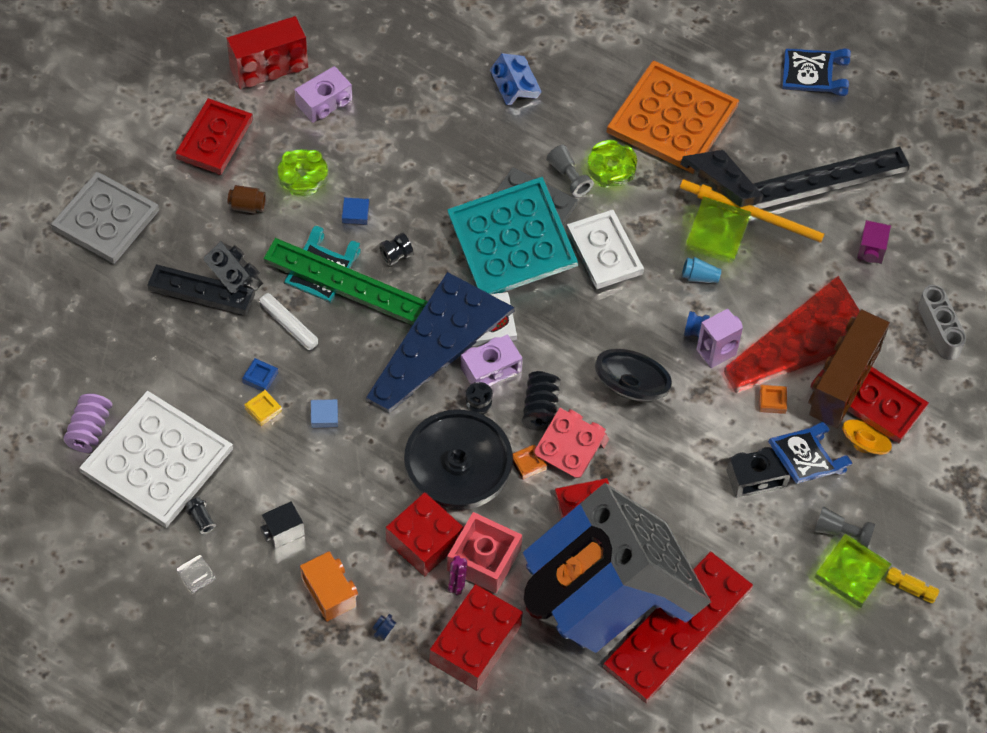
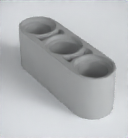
[918,285,966,360]

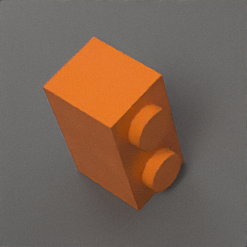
[300,551,358,622]

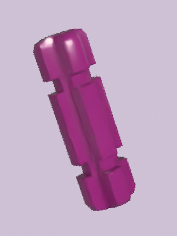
[448,555,467,596]

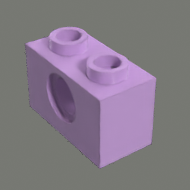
[294,66,352,123]
[696,309,743,368]
[461,334,523,386]

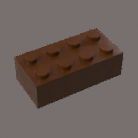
[808,309,890,429]

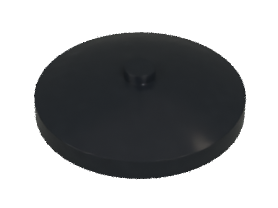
[404,409,513,510]

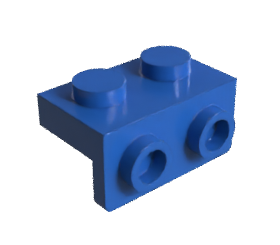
[490,53,542,105]

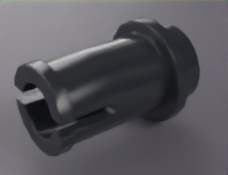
[186,497,216,534]

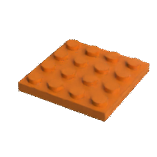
[606,60,739,174]

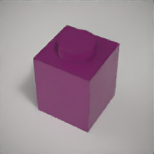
[857,220,891,264]

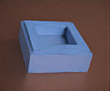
[311,399,338,428]

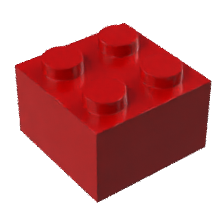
[386,492,464,577]

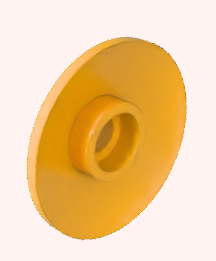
[842,420,892,455]

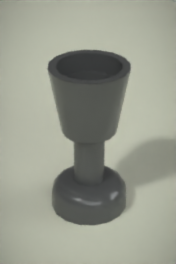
[546,145,594,197]
[815,506,875,550]

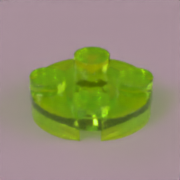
[587,140,637,188]
[278,150,328,196]

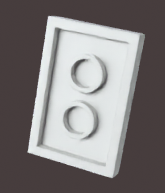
[566,210,644,290]

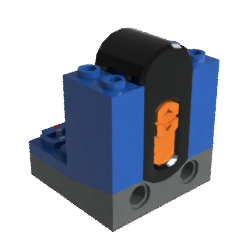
[522,483,711,653]

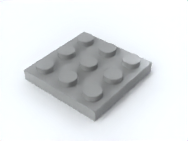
[51,172,159,264]

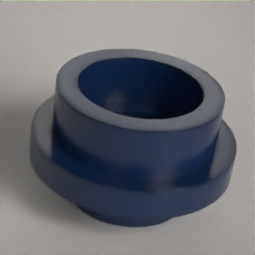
[372,614,397,641]

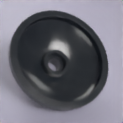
[595,349,672,401]

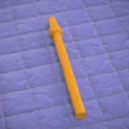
[680,179,825,243]

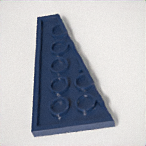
[366,272,515,414]

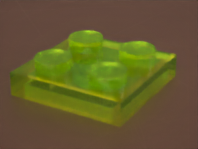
[686,196,752,261]
[814,534,892,608]

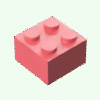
[447,512,522,594]

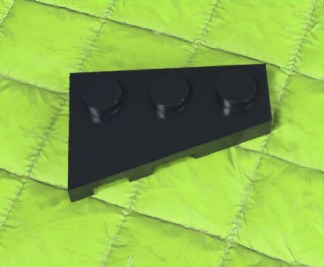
[680,150,763,207]

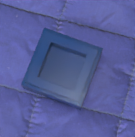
[342,197,369,225]
[242,358,278,391]

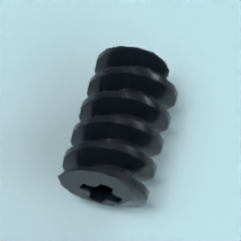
[522,371,561,431]

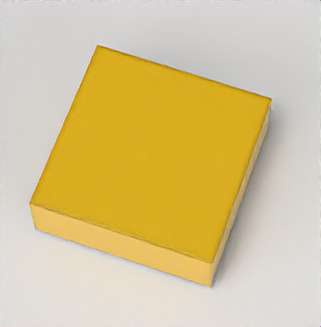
[244,390,282,426]

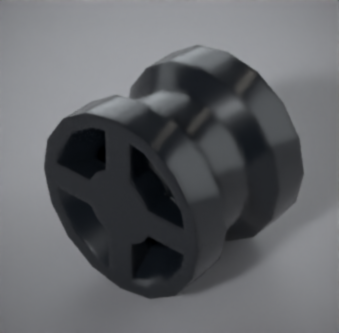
[466,382,493,415]

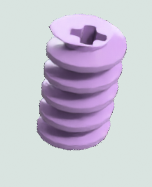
[64,394,113,453]

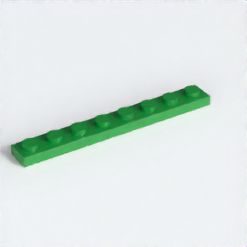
[264,238,428,325]

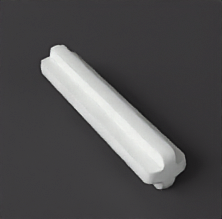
[259,293,318,350]

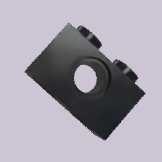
[726,447,790,498]

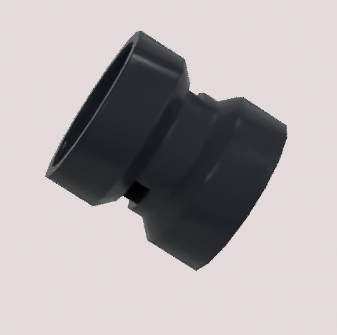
[379,233,414,266]

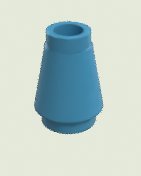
[682,257,721,284]

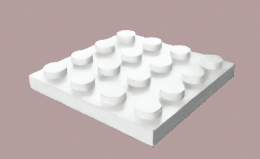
[80,391,233,528]

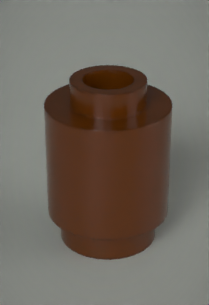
[227,185,266,214]

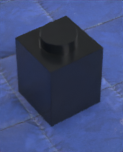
[260,501,305,549]

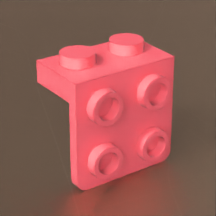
[535,408,609,478]

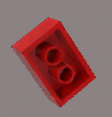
[226,16,308,90]
[429,584,523,691]

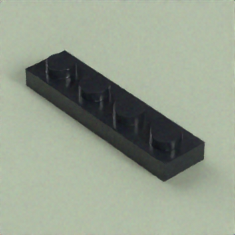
[147,264,255,315]

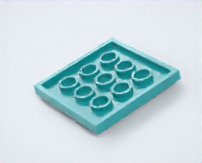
[447,177,578,294]

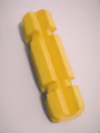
[885,567,939,603]

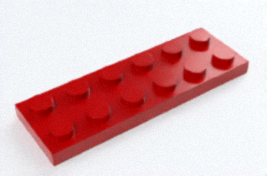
[603,551,753,703]

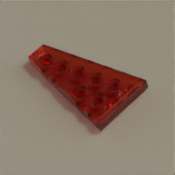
[724,276,860,393]

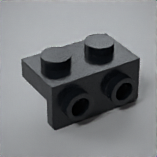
[204,241,263,294]

